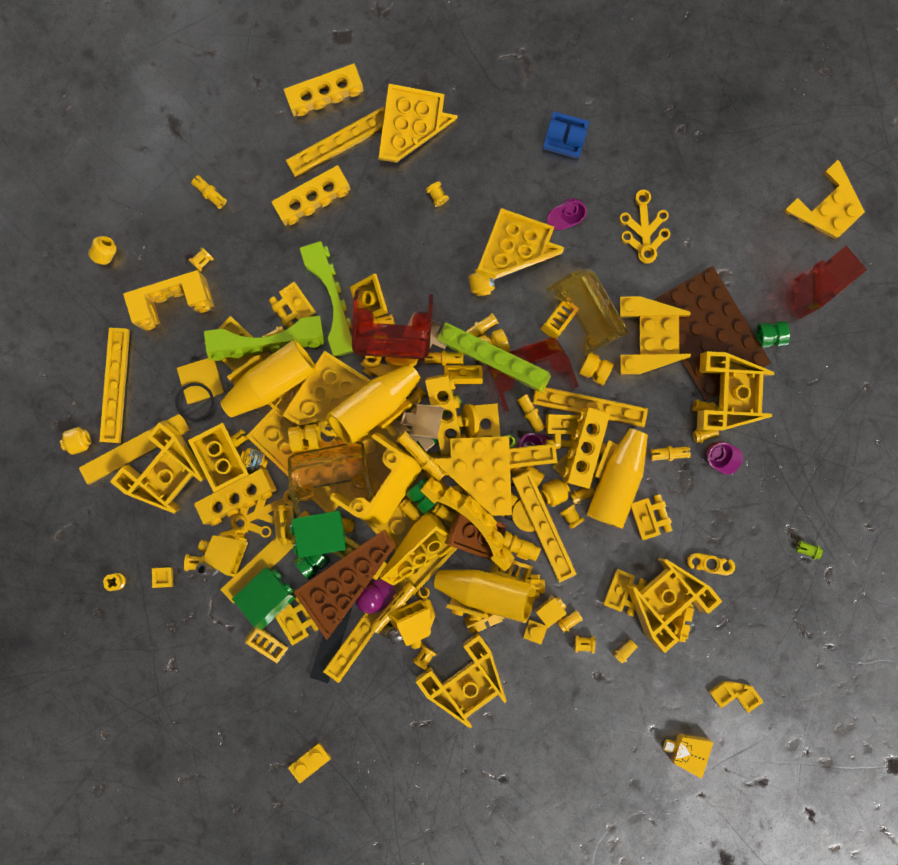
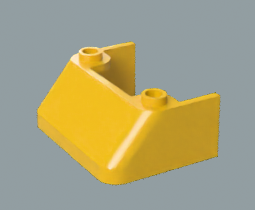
[330,432,422,525]

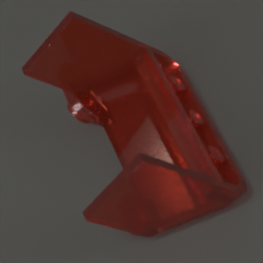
[794,246,867,319]
[352,289,433,359]
[488,338,579,414]

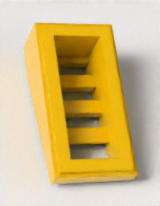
[540,297,579,340]
[489,560,533,582]
[245,626,288,663]

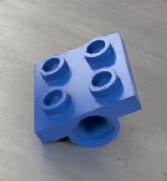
[543,111,590,159]

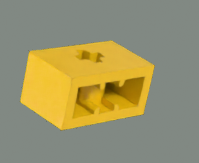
[533,595,567,628]

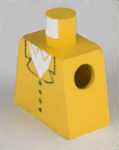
[663,734,714,778]

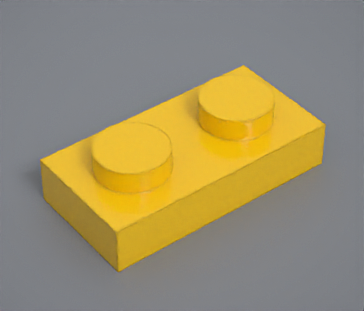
[444,365,483,384]
[288,742,331,783]

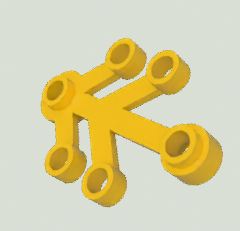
[619,189,670,264]
[230,489,300,537]

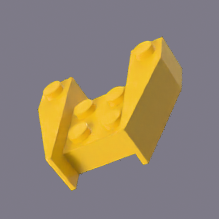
[620,296,691,375]
[697,351,774,431]
[110,421,206,513]
[627,558,722,653]
[415,632,507,729]

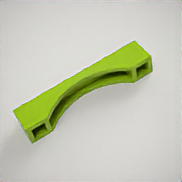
[300,241,359,358]
[204,316,324,361]
[437,322,551,393]

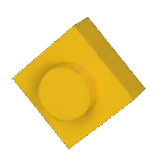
[152,567,174,588]
[523,619,547,644]

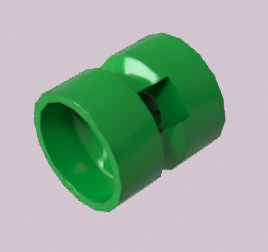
[756,321,790,348]
[406,478,438,515]
[293,554,330,580]

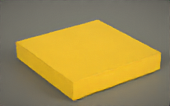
[177,358,225,404]

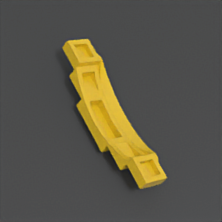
[420,477,515,572]

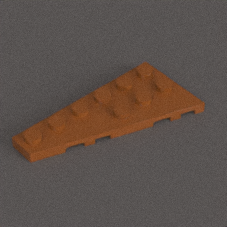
[294,529,396,640]

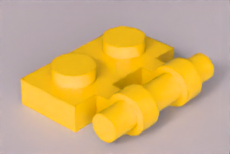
[269,281,317,328]
[545,414,584,449]
[631,494,673,541]
[603,568,647,617]
[275,597,318,646]

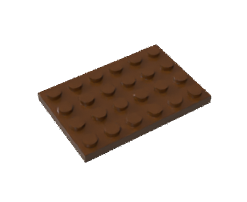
[654,266,771,401]

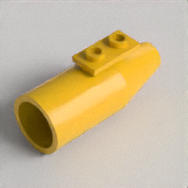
[220,339,317,418]
[326,364,420,446]
[586,428,648,529]
[434,570,536,623]

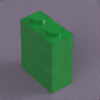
[290,511,347,558]
[232,567,296,630]

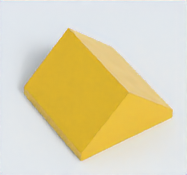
[350,274,389,322]

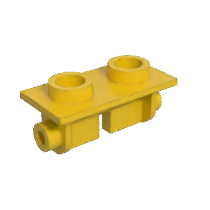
[274,505,296,546]
[670,604,695,642]
[464,613,504,634]

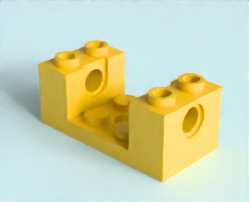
[123,270,214,330]

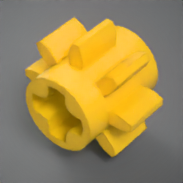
[525,574,545,599]

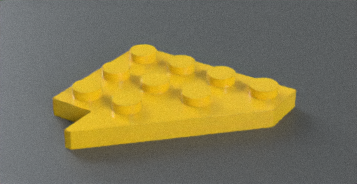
[378,84,458,163]
[477,208,564,279]
[283,351,371,426]
[434,436,512,516]

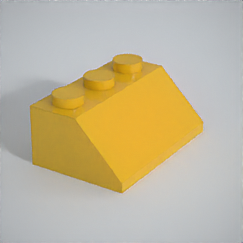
[188,423,249,493]

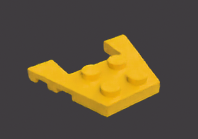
[784,160,865,239]

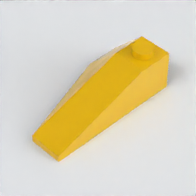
[380,511,453,586]

